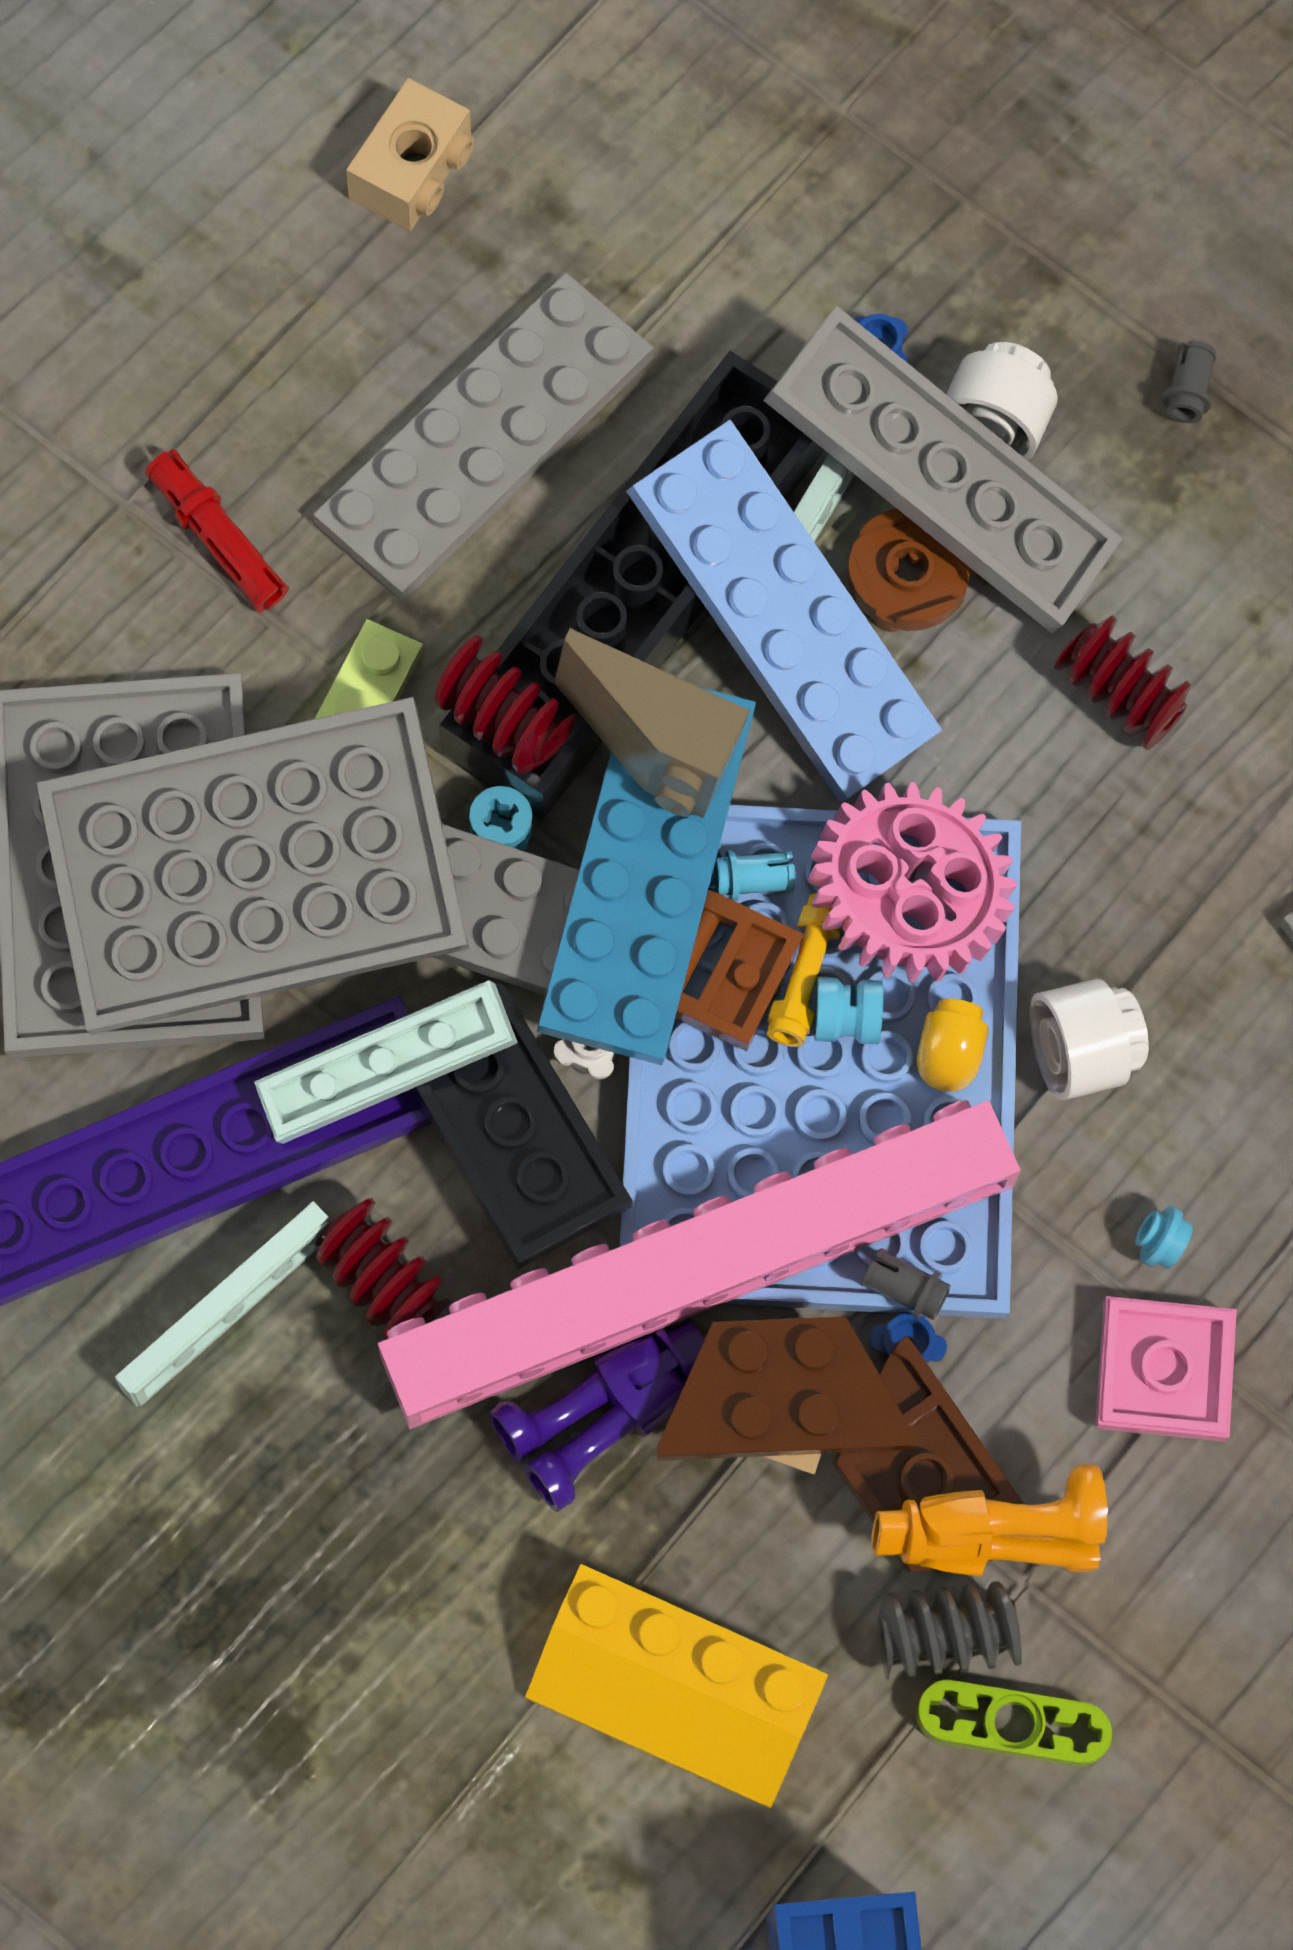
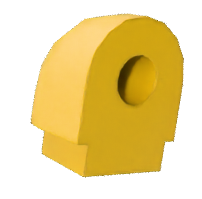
[916,998,989,1092]

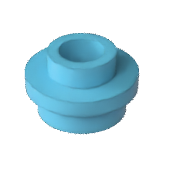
[1135,1205,1193,1269]

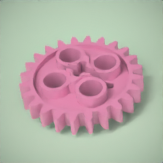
[808,782,1017,983]

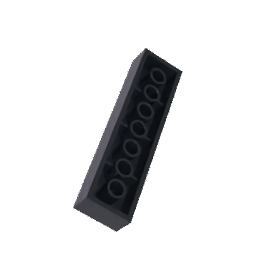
[439,350,824,820]

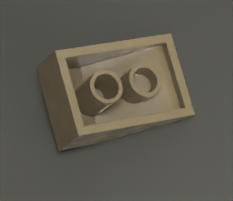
[554,628,750,818]

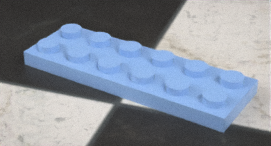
[626,420,942,802]

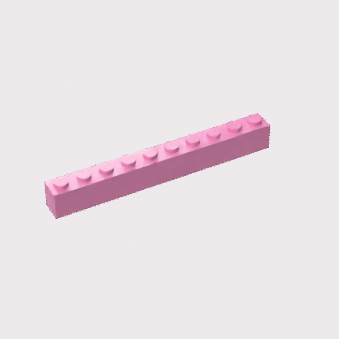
[378,1100,1021,1430]

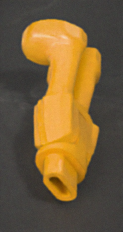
[871,1463,1107,1576]

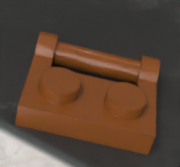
[675,890,804,1051]

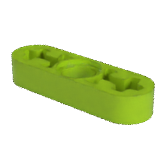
[916,1680,1112,1767]

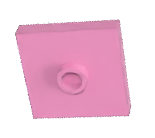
[1095,1296,1237,1442]

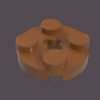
[847,508,971,632]

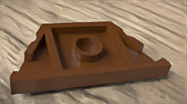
[657,1316,915,1461]
[832,1336,1024,1573]

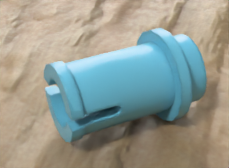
[713,850,795,901]

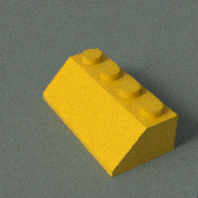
[525,1564,828,1809]

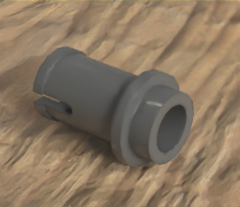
[1163,341,1216,423]
[862,1248,951,1320]

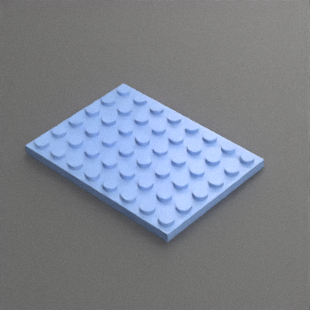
[620,805,1021,1319]

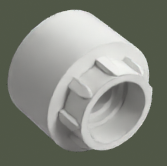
[946,342,1058,461]
[1029,979,1149,1101]

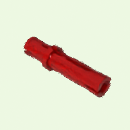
[145,449,289,613]

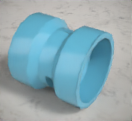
[814,977,883,1045]

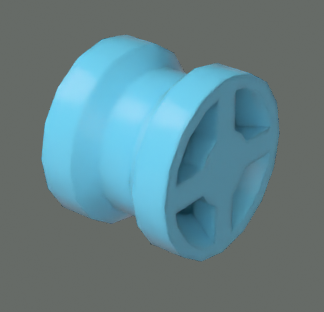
[469,786,532,852]

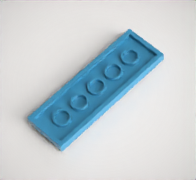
[537,686,756,1066]

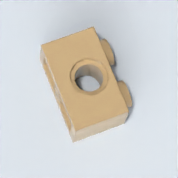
[346,78,475,232]

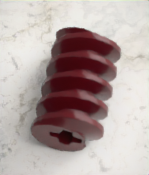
[1054,615,1191,751]
[434,635,577,774]
[315,1197,450,1340]

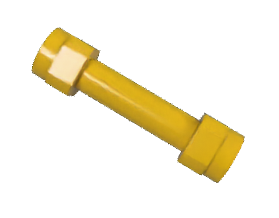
[767,893,842,1047]

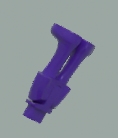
[488,1319,705,1512]

